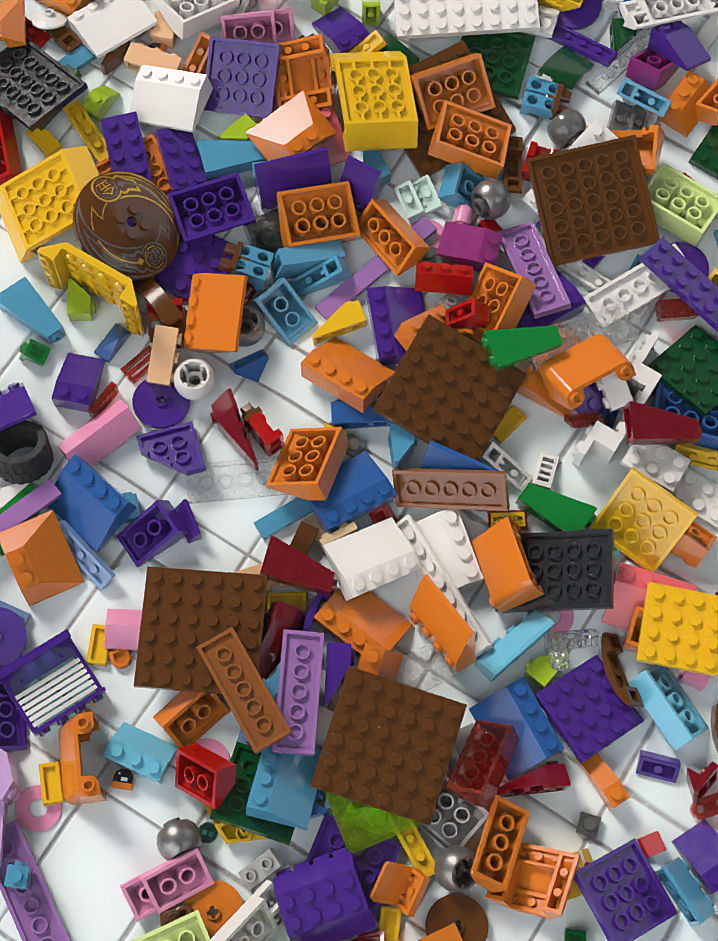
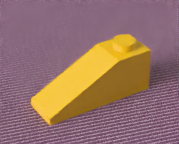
[312,300,367,345]

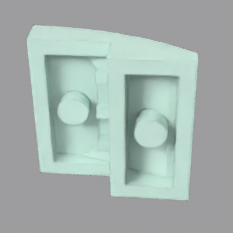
[394,174,443,220]

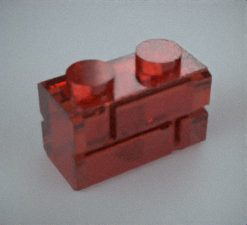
[655,298,699,322]

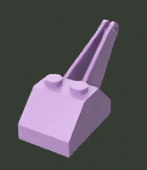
[0,749,22,867]

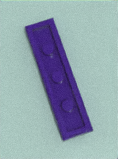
[547,23,618,67]

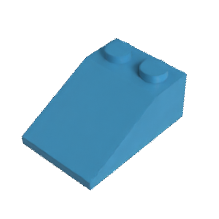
[251,278,318,346]

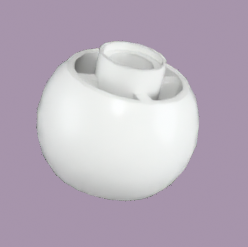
[174,359,215,400]

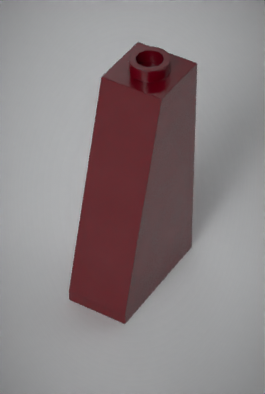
[623,401,702,445]
[260,536,338,596]

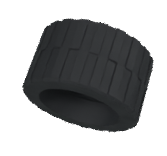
[0,420,54,485]

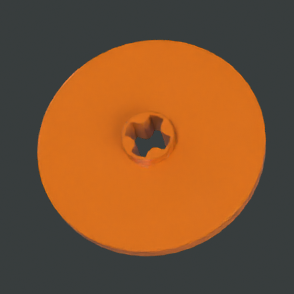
[181,880,244,938]

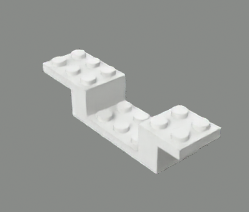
[572,330,662,467]
[620,444,718,530]

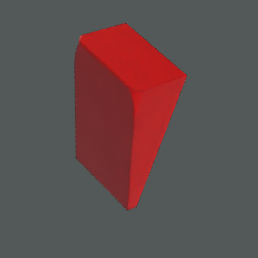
[25,16,51,48]

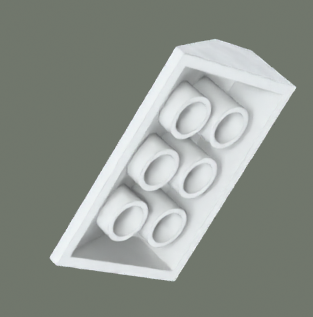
[67,0,158,59]
[153,0,240,40]
[129,65,213,132]
[415,509,484,591]
[322,517,422,601]

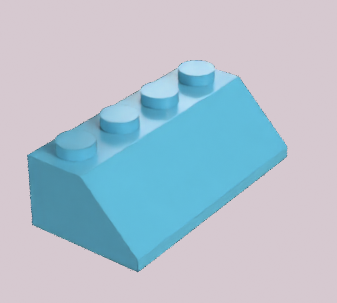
[475,611,555,682]
[628,665,709,750]

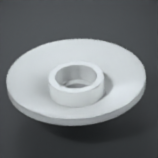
[31,9,68,29]

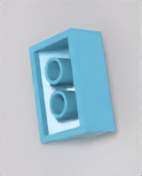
[103,722,179,785]

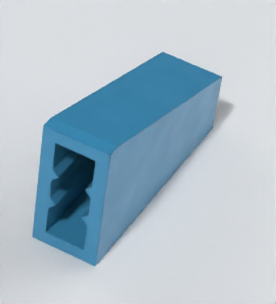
[196,140,267,181]
[269,240,346,282]
[0,277,66,344]

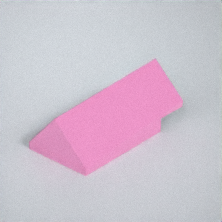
[220,8,295,44]
[57,399,142,467]
[104,609,142,651]
[119,847,214,922]

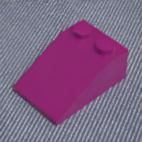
[625,47,679,91]
[436,221,503,273]

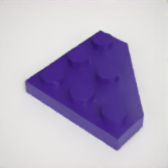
[136,421,207,476]

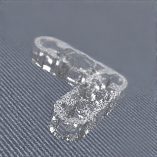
[544,629,601,671]

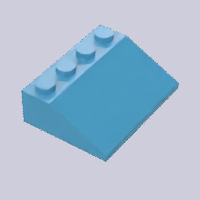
[246,745,321,830]

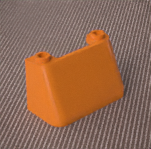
[586,125,664,176]
[540,334,636,411]
[471,516,544,613]
[58,711,106,805]

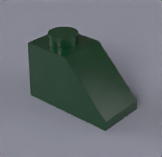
[609,18,637,55]

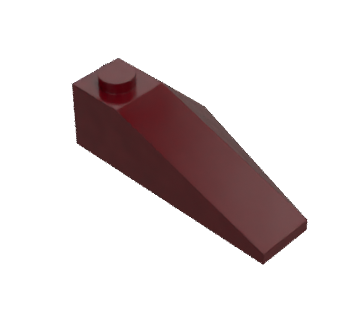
[210,388,259,471]
[259,601,306,679]
[484,761,571,799]

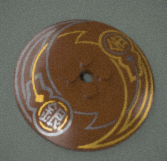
[73,171,180,281]

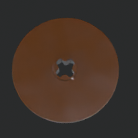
[425,894,488,941]

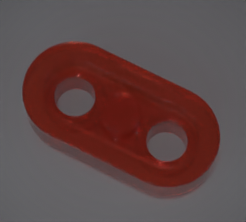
[690,792,718,820]

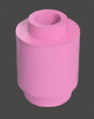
[452,204,474,225]

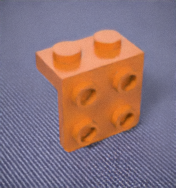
[370,861,430,917]

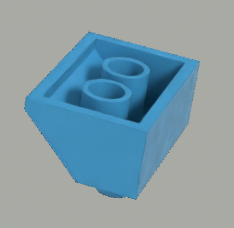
[655,857,716,926]

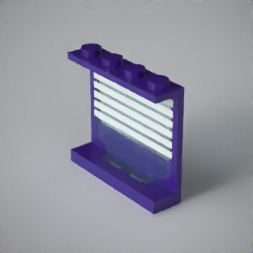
[0,629,106,737]

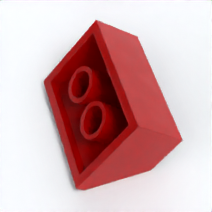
[414,261,473,296]
[175,743,236,810]

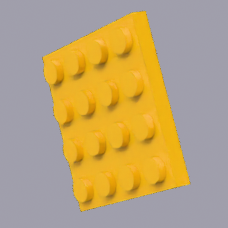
[589,467,698,572]
[636,582,718,677]

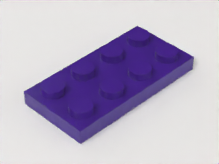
[155,128,207,192]

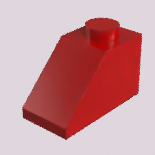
[445,297,489,329]

